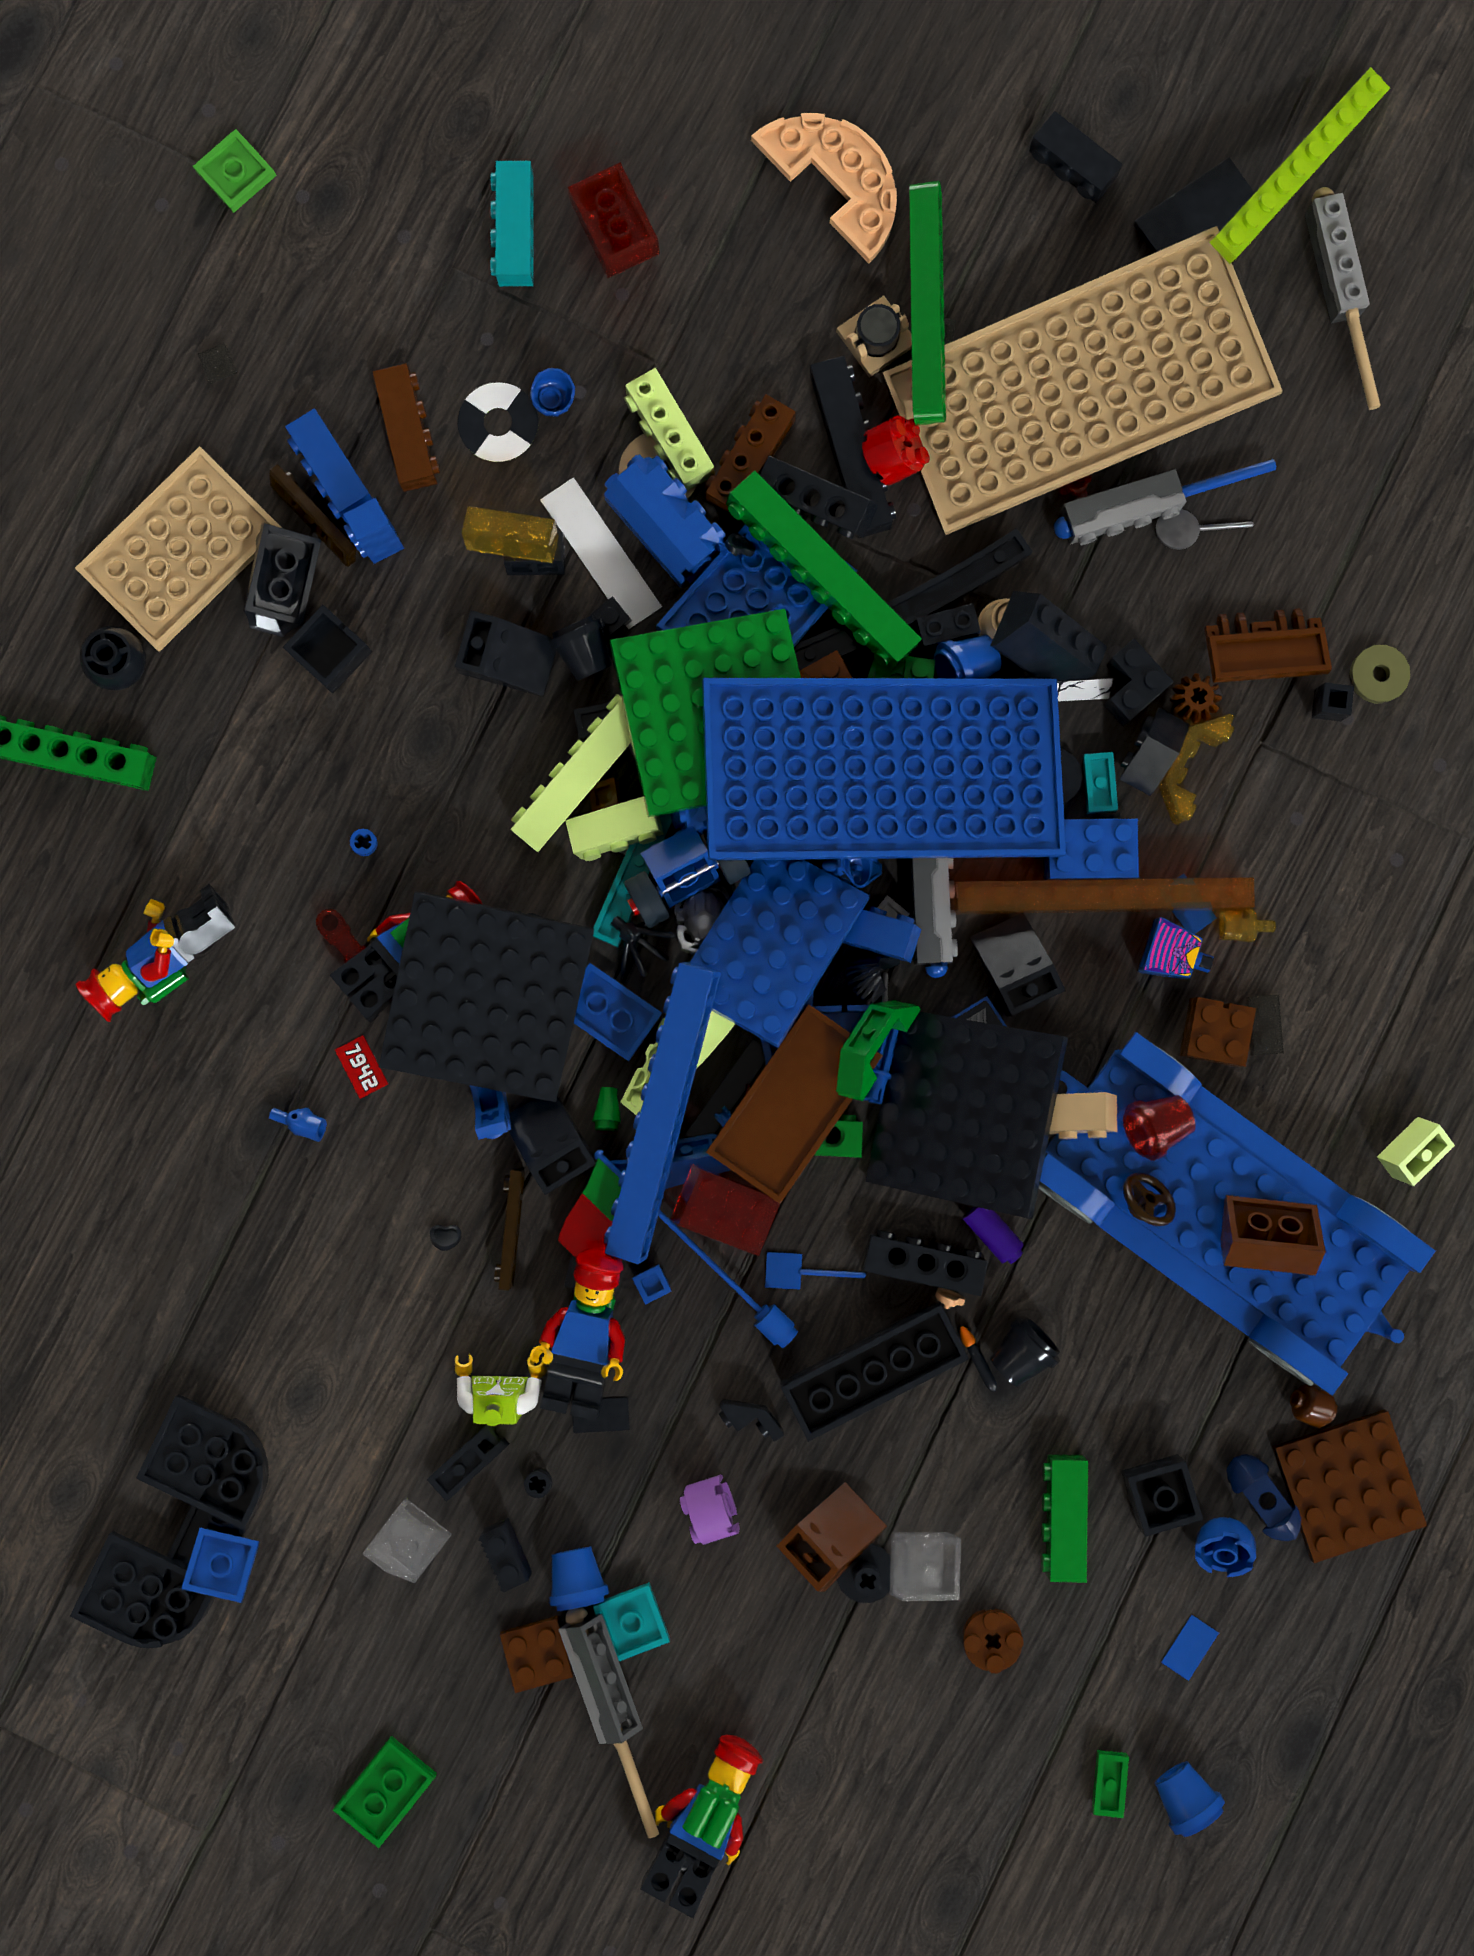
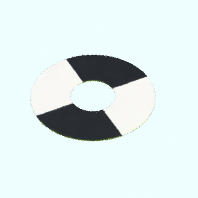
[458,383,538,462]

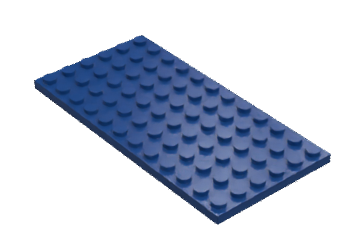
[702,678,1066,860]

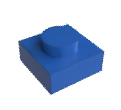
[632,1264,672,1305]

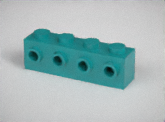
[490,161,534,287]

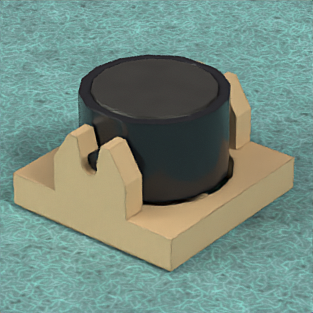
[836,296,912,378]

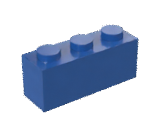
[343,498,405,564]
[843,907,922,963]

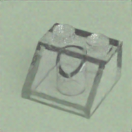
[362,1498,452,1583]

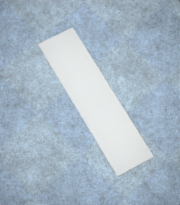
[540,477,662,629]

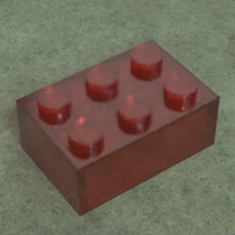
[568,162,660,278]
[670,1164,780,1256]

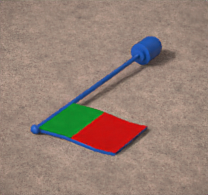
[558,1150,798,1348]

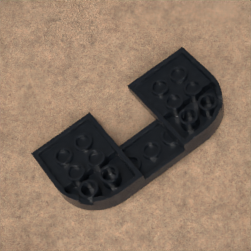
[70,1394,269,1648]

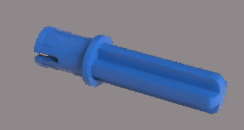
[864,1029,899,1104]

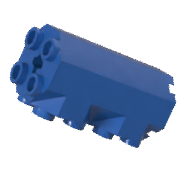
[604,454,726,588]

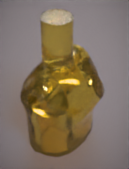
[1219,909,1276,942]

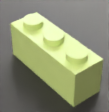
[565,796,664,861]

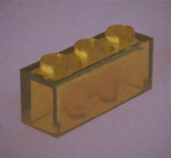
[462,506,559,563]

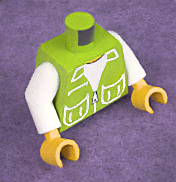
[455,1355,547,1426]

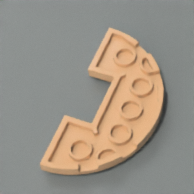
[751,113,897,264]

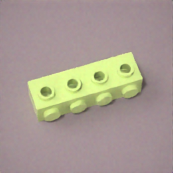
[624,368,715,491]

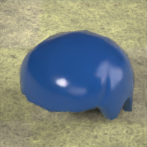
[530,368,575,417]

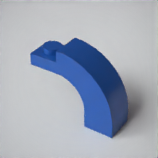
[470,1085,511,1140]

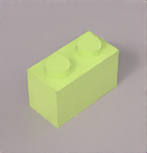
[1377,1117,1455,1186]

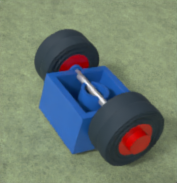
[624,826,751,928]

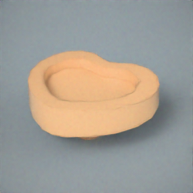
[935,1287,966,1309]

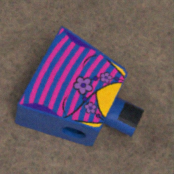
[1137,917,1214,979]

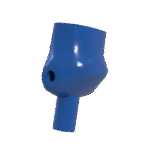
[269,1108,327,1142]

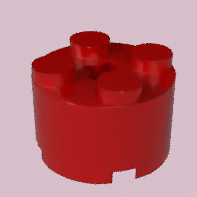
[862,415,930,485]

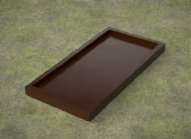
[706,1004,883,1204]

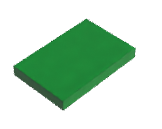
[333,1736,437,1849]

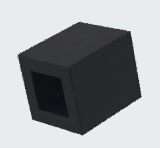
[1312,682,1354,722]

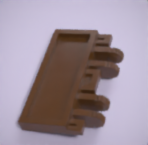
[1204,608,1332,683]

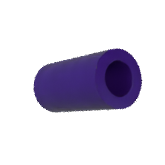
[962,1206,1024,1264]

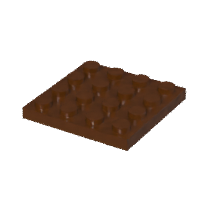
[1273,1409,1427,1563]

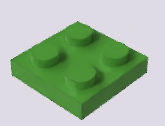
[193,129,277,213]

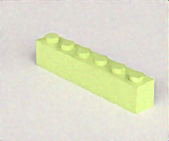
[510,694,631,852]

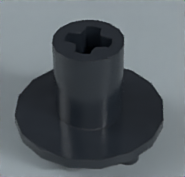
[837,1543,895,1603]

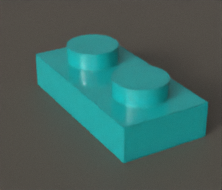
[1082,752,1118,814]

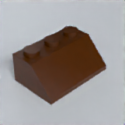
[1221,1195,1326,1276]

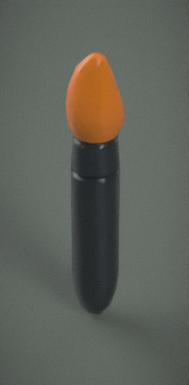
[960,1326,997,1392]

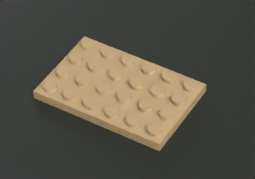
[75,446,282,652]

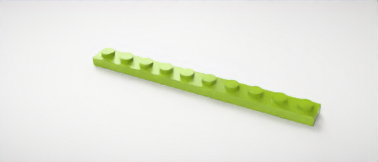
[1209,67,1390,264]

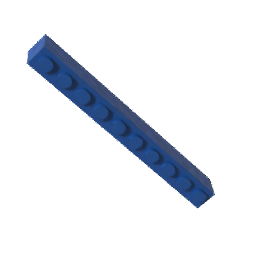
[604,962,721,1264]

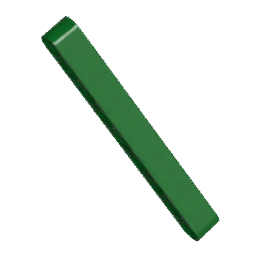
[909,181,946,426]

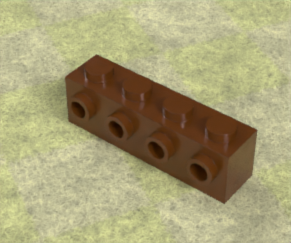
[372,363,440,492]
[704,394,796,517]

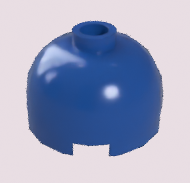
[1195,1517,1256,1577]

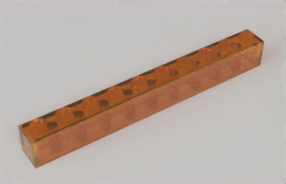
[954,877,1255,914]

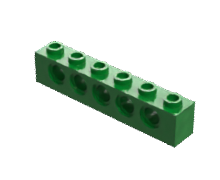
[0,715,157,791]

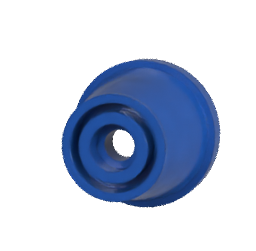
[933,635,1001,679]
[549,1546,609,1611]
[1154,1761,1225,1837]

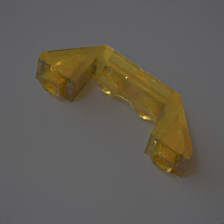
[1159,714,1235,825]

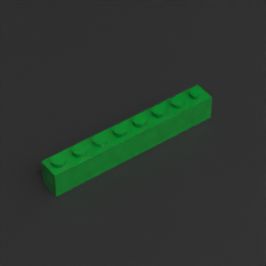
[726,470,922,671]

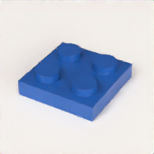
[181,1528,260,1603]

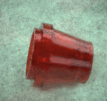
[1123,1095,1196,1161]

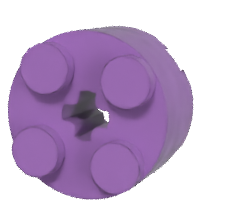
[680,1474,740,1545]

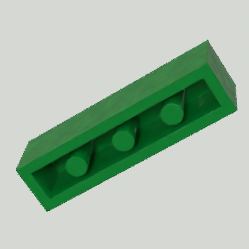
[1041,1454,1088,1583]

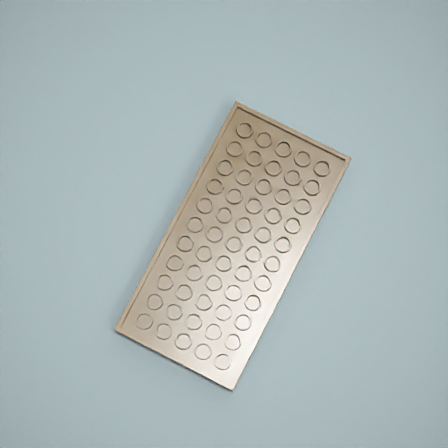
[883,226,1282,535]

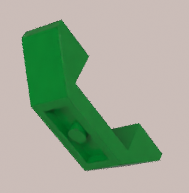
[836,1000,921,1101]

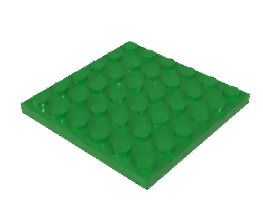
[610,609,801,817]

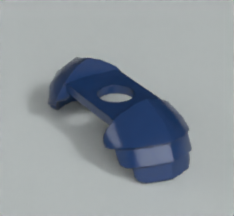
[1226,1454,1301,1541]

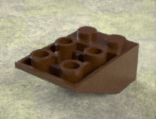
[776,1482,888,1592]

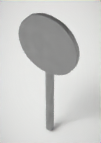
[1156,509,1254,550]

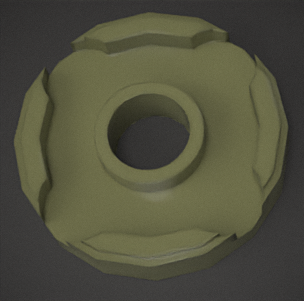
[1349,645,1410,704]

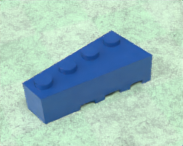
[285,408,372,524]

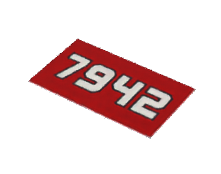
[335,1035,388,1099]

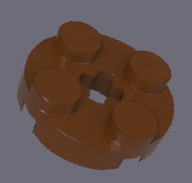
[963,1609,1024,1674]

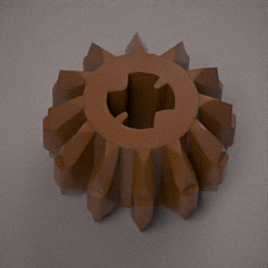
[1170,673,1222,724]

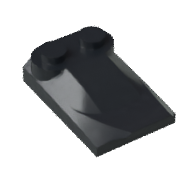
[244,523,321,637]

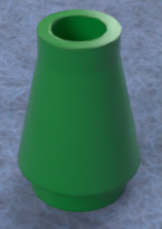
[592,1087,621,1131]

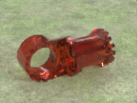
[316,909,366,963]

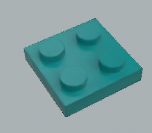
[593,1582,670,1661]

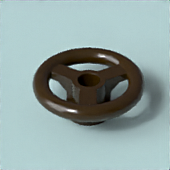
[1123,1173,1176,1226]

